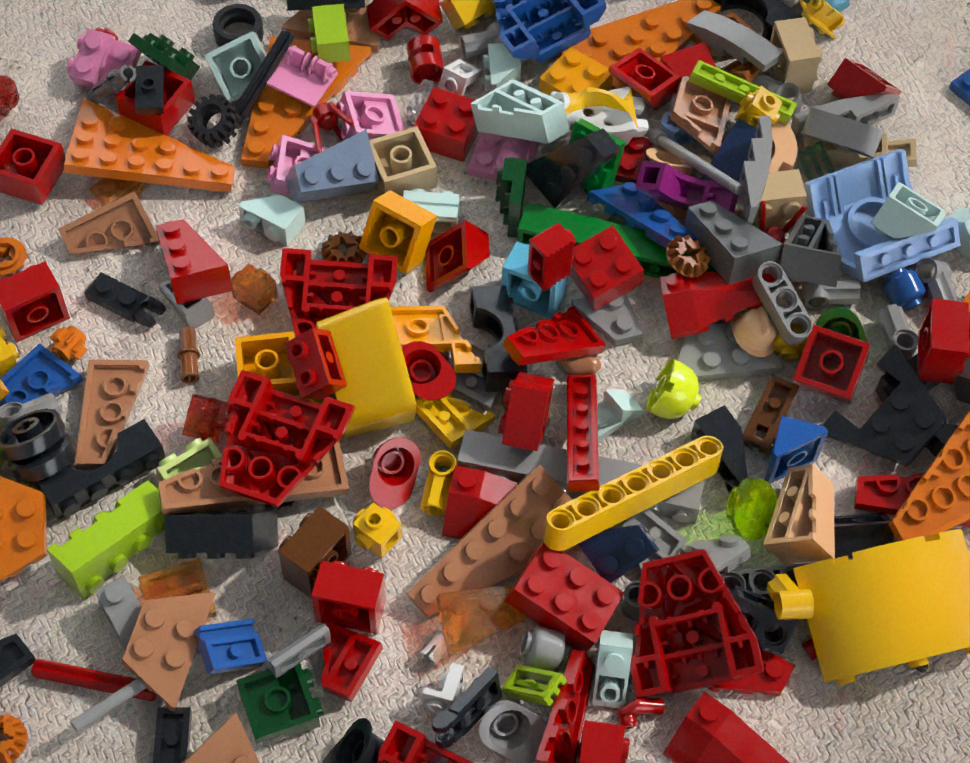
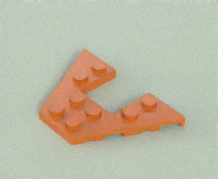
[0,476,47,582]

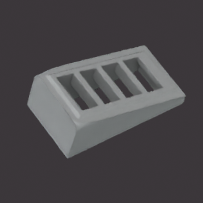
[158,279,215,328]

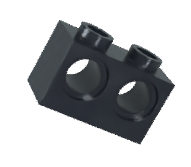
[732,585,799,654]

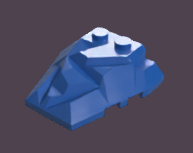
[493,0,607,62]

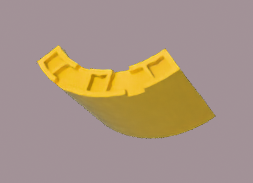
[793,529,970,686]

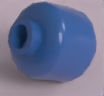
[882,267,926,311]

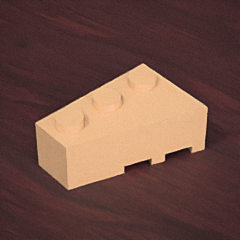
[763,464,835,565]

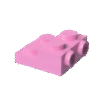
[67,28,142,96]
[336,91,405,140]
[467,132,539,181]
[266,135,328,200]

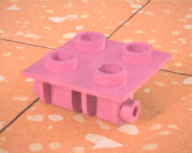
[266,45,338,108]

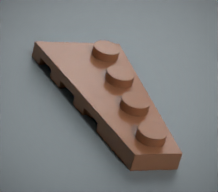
[75,360,149,469]

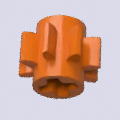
[50,326,88,362]

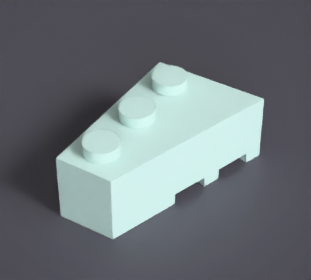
[470,79,570,144]

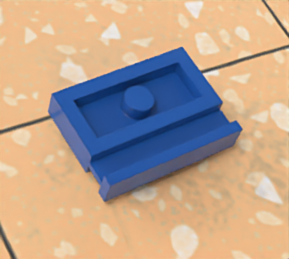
[193,619,267,675]

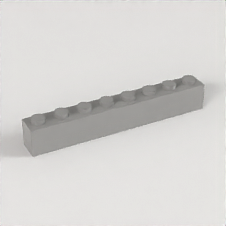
[457,429,705,524]

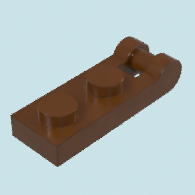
[743,374,800,456]

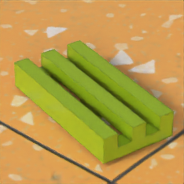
[501,664,567,707]

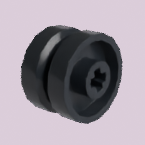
[0,408,77,483]

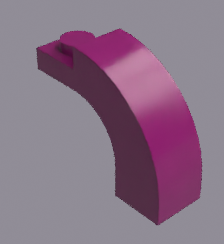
[635,161,739,214]

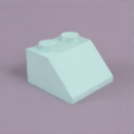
[204,31,273,103]
[870,182,947,239]

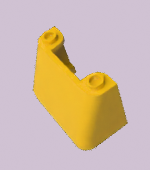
[316,297,417,438]

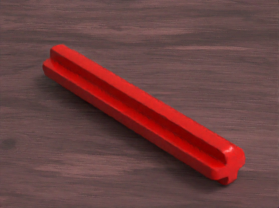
[31,658,157,702]

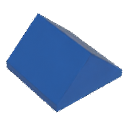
[764,416,828,486]

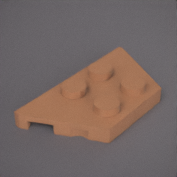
[282,3,379,53]
[670,76,732,154]
[121,592,216,712]

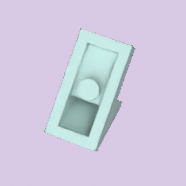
[597,389,644,442]

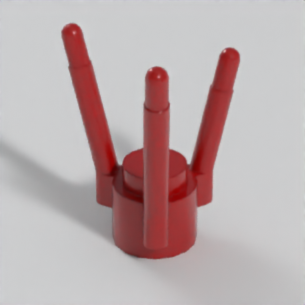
[309,101,354,154]
[758,201,807,249]

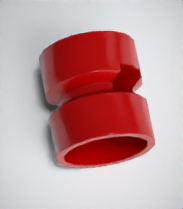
[407,35,444,86]

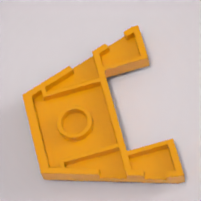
[391,306,482,373]

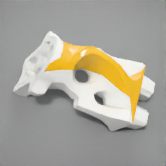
[541,87,649,150]

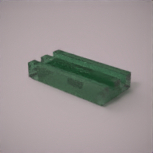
[797,141,835,181]

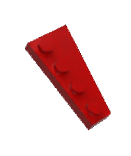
[502,306,606,366]
[854,473,970,527]

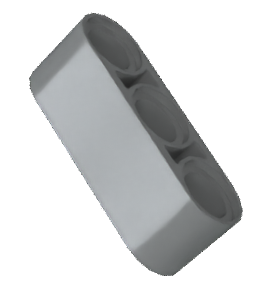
[801,108,884,158]
[752,261,813,346]

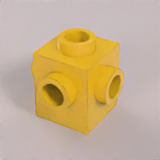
[734,86,782,127]
[353,502,402,559]

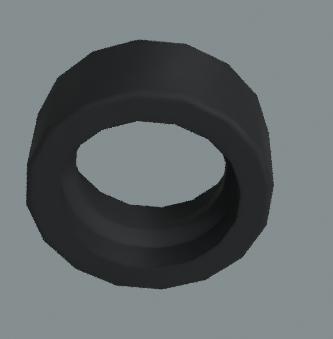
[212,4,264,47]

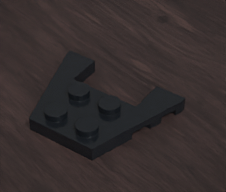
[822,344,947,467]

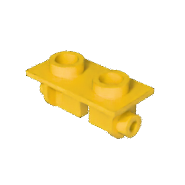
[799,0,845,39]

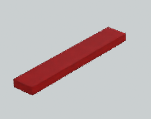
[567,374,600,492]

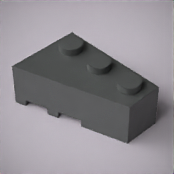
[684,201,783,285]

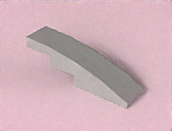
[686,10,784,73]
[791,94,900,139]
[740,116,772,224]

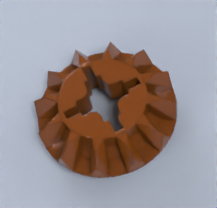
[321,230,366,263]
[666,235,711,278]

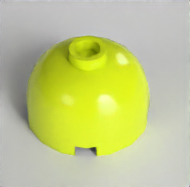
[646,359,701,419]

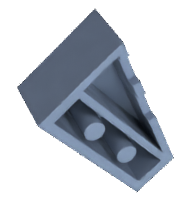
[286,129,380,203]

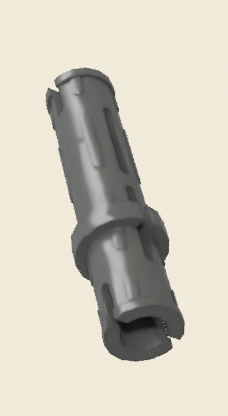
[85,64,137,104]

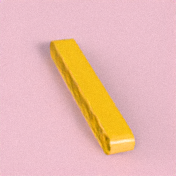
[544,436,723,551]

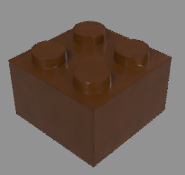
[278,506,352,599]

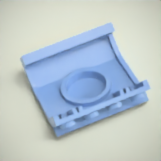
[804,149,961,282]

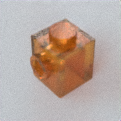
[231,263,278,315]

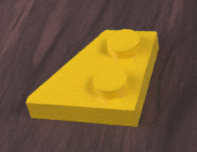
[416,394,496,449]

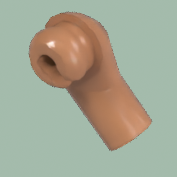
[556,357,601,375]

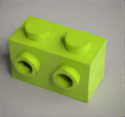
[308,4,351,63]

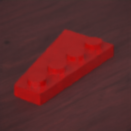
[535,650,595,763]

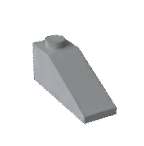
[95,575,142,651]

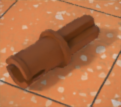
[177,326,201,383]

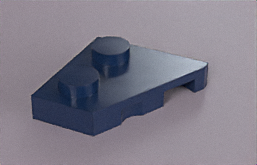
[578,524,659,583]

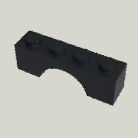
[713,0,803,42]
[469,285,528,392]
[36,419,166,520]

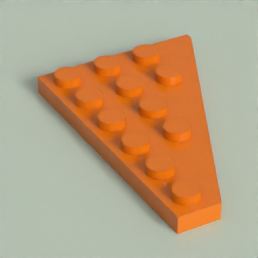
[555,0,722,96]
[241,36,372,169]
[64,99,235,193]
[889,409,970,541]

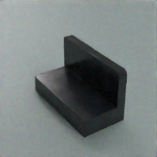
[834,513,894,559]

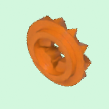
[0,237,28,278]
[0,713,28,763]

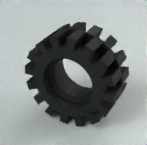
[187,94,241,148]

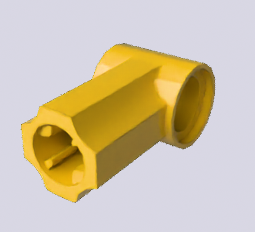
[420,450,456,516]
[767,574,814,620]

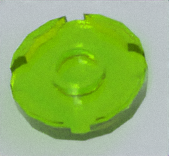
[726,478,778,540]

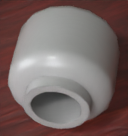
[520,625,570,671]

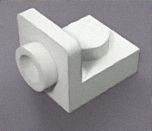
[438,59,481,96]
[421,663,466,713]

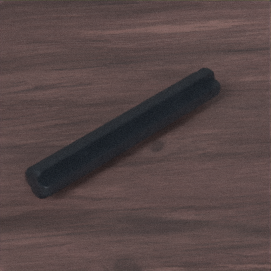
[235,29,295,125]

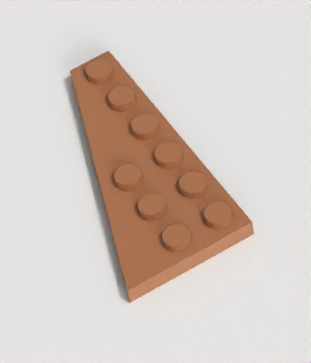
[158,441,349,515]
[405,464,577,617]

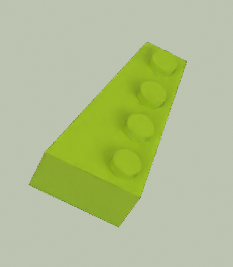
[47,480,165,600]

